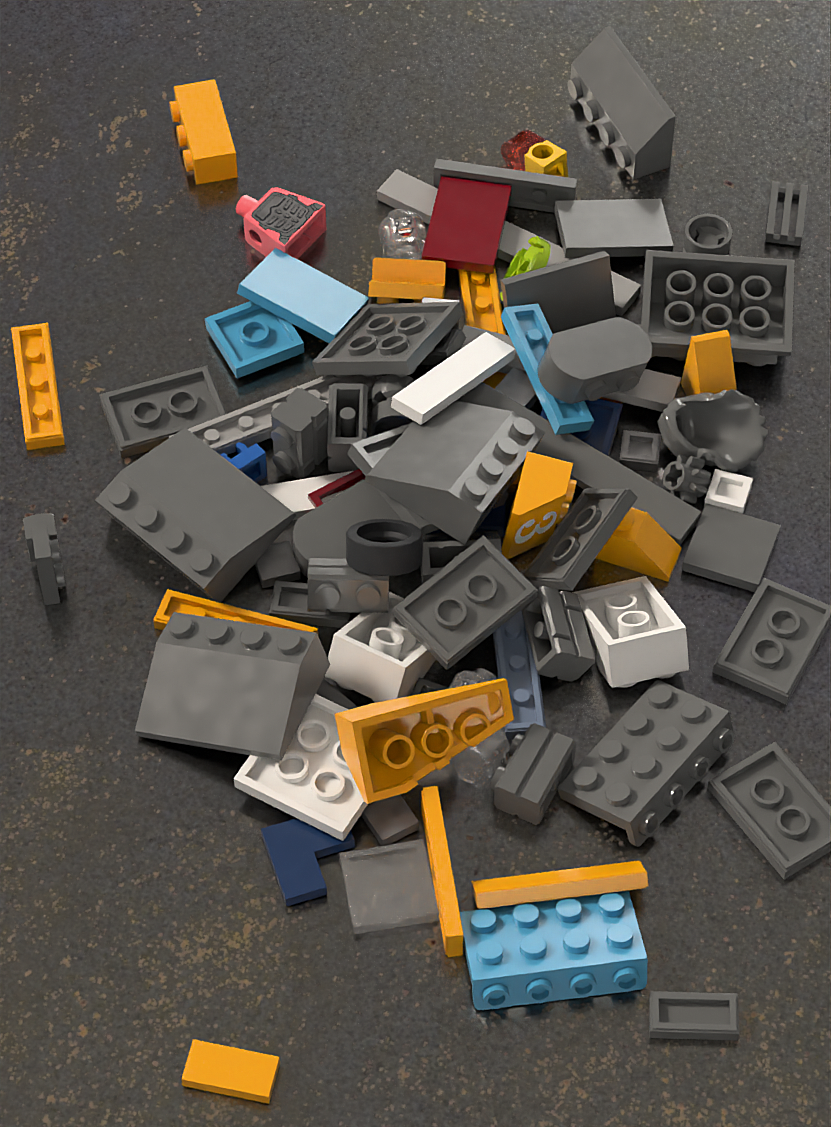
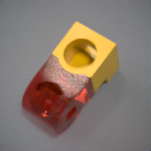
[500,129,568,177]

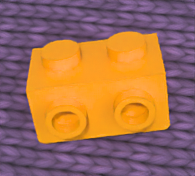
[368,257,446,304]

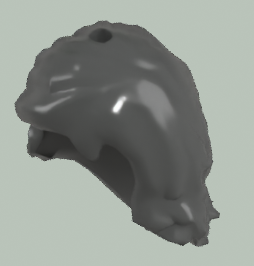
[657,389,768,473]

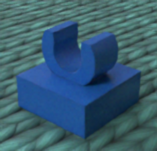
[220,442,268,483]

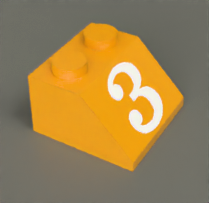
[501,451,577,560]

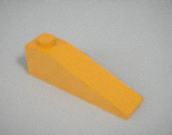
[335,678,514,804]

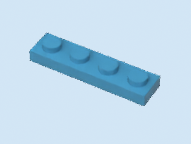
[501,303,594,435]

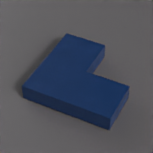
[261,818,355,907]

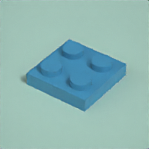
[205,301,304,378]

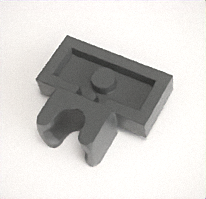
[23,513,66,605]

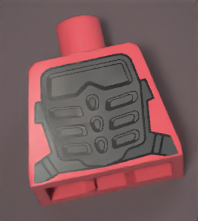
[236,187,327,259]

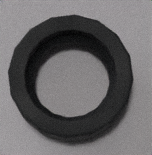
[346,519,423,576]

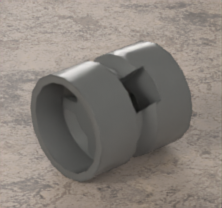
[683,214,732,255]
[371,374,416,436]

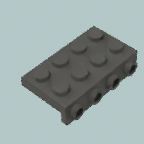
[558,680,735,847]

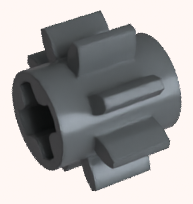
[663,455,711,504]

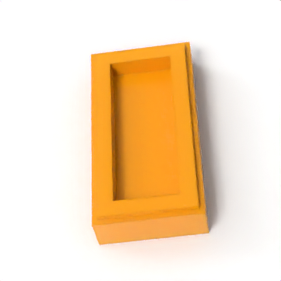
[181,1039,280,1104]

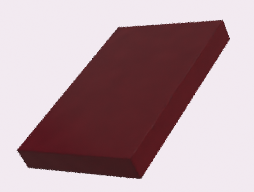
[421,176,512,274]

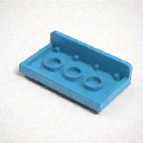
[459,891,648,1010]

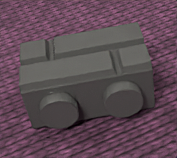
[327,383,368,472]
[271,388,328,479]
[307,558,389,613]
[521,586,595,682]
[490,723,576,825]

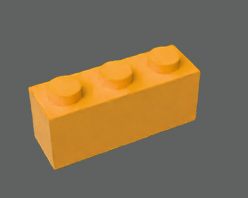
[169,79,238,185]

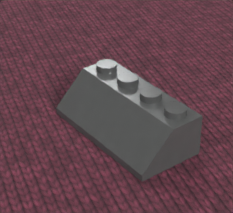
[567,26,676,180]

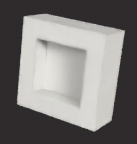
[704,469,753,514]

